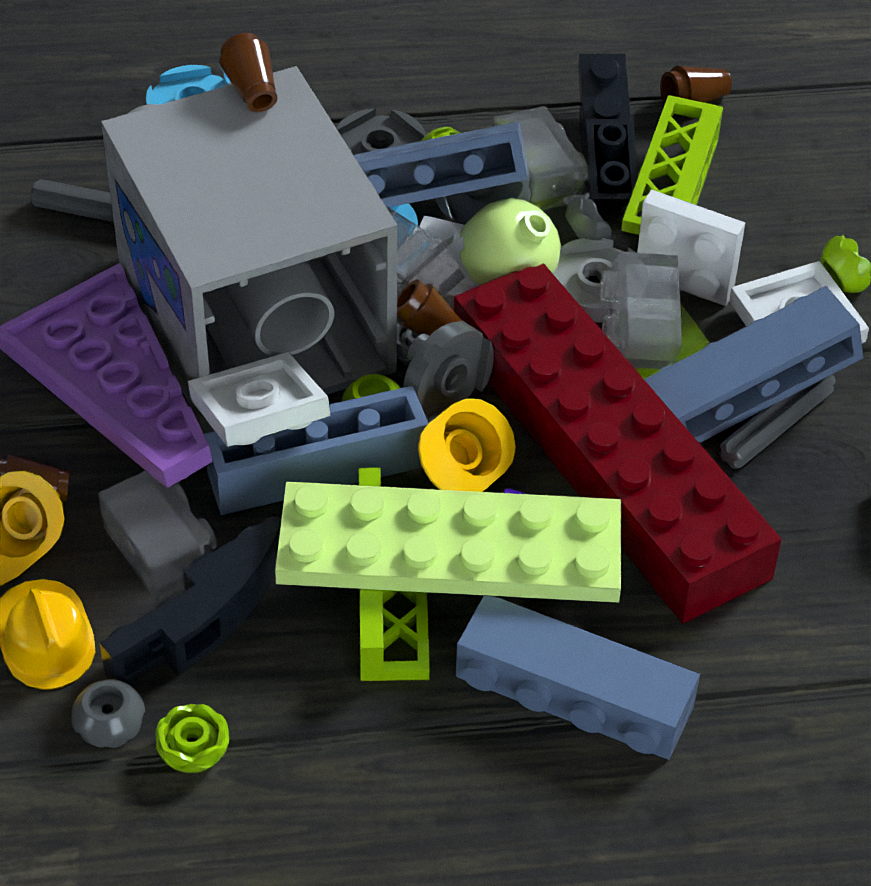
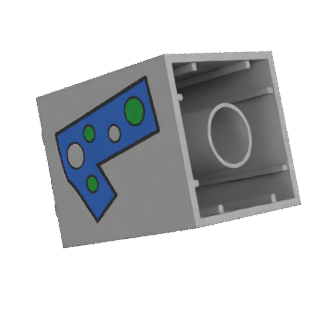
[101,66,398,433]

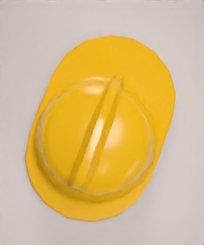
[418,399,516,492]
[0,471,64,586]
[0,579,96,690]

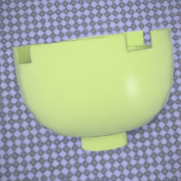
[459,198,561,286]

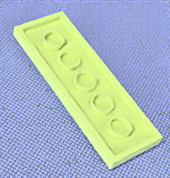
[275,482,621,603]

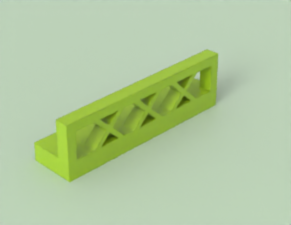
[621,95,723,235]
[359,468,430,681]

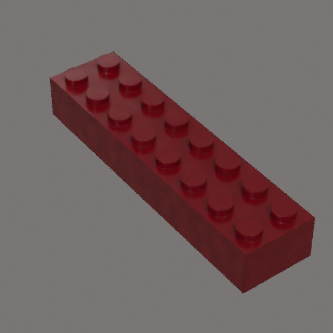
[454,263,782,624]

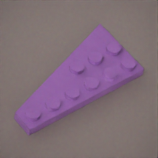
[0,263,213,488]

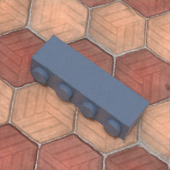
[354,122,529,208]
[644,286,863,443]
[204,386,429,515]
[456,595,700,760]

